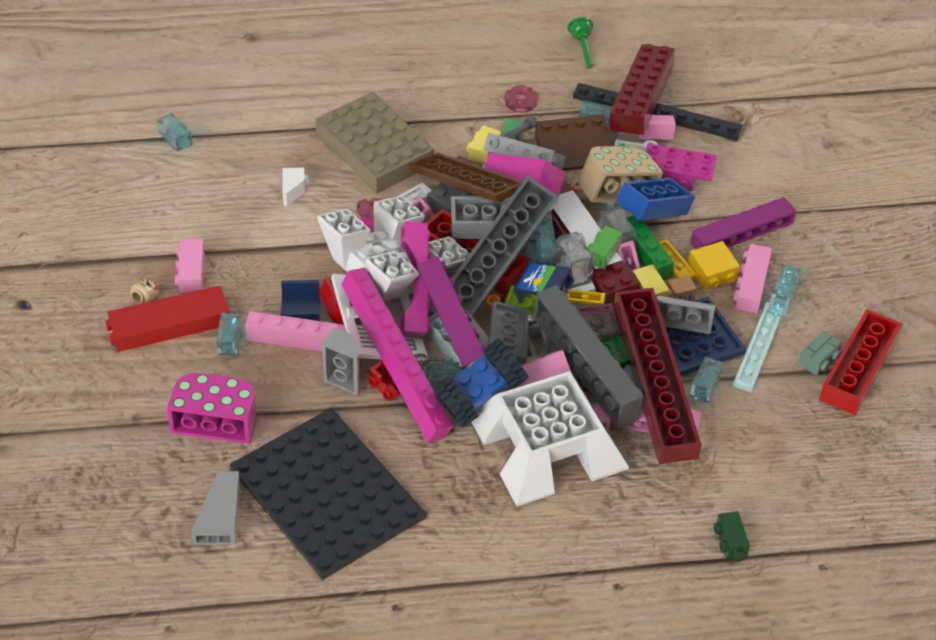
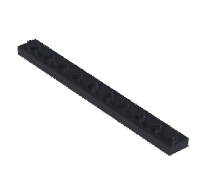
[573,83,742,141]

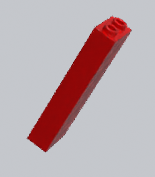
[105,285,231,352]

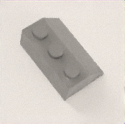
[657,295,715,334]
[322,327,360,396]

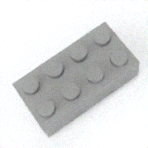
[451,196,512,239]

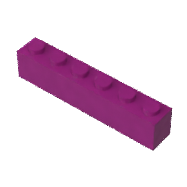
[690,197,796,249]
[417,256,485,370]

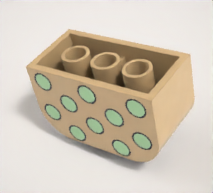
[578,146,663,202]

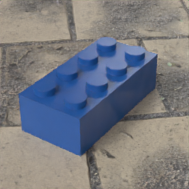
[616,178,695,221]

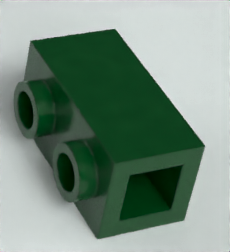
[714,511,750,560]

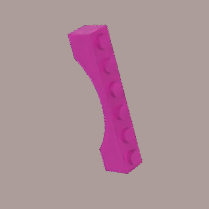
[400,221,430,338]

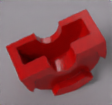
[368,359,401,401]

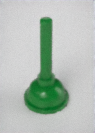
[567,17,593,68]

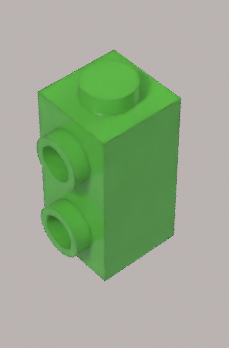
[586,225,622,269]

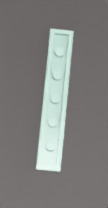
[733,302,785,392]

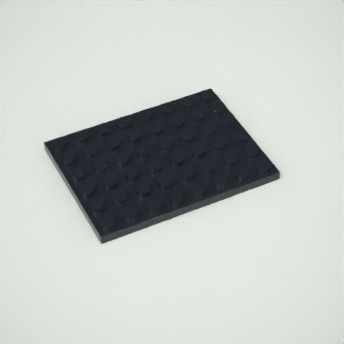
[229,408,426,581]

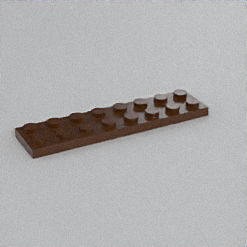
[410,153,523,203]

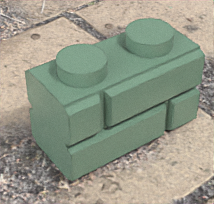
[798,331,842,376]

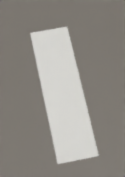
[554,190,622,269]

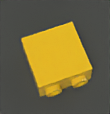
[688,241,740,290]

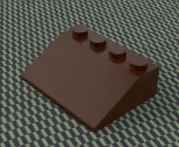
[535,114,611,171]

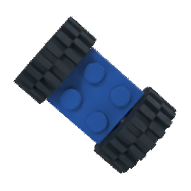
[432,338,529,428]

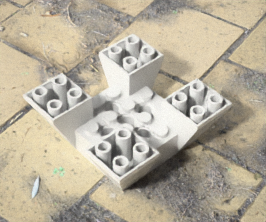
[317,196,469,301]
[472,371,629,507]

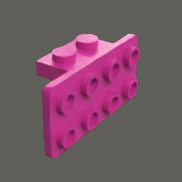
[645,144,717,191]

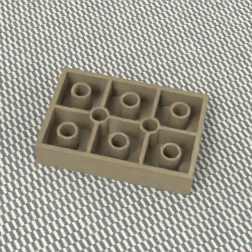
[316,92,434,193]

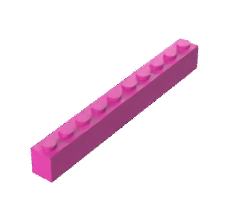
[341,267,453,443]

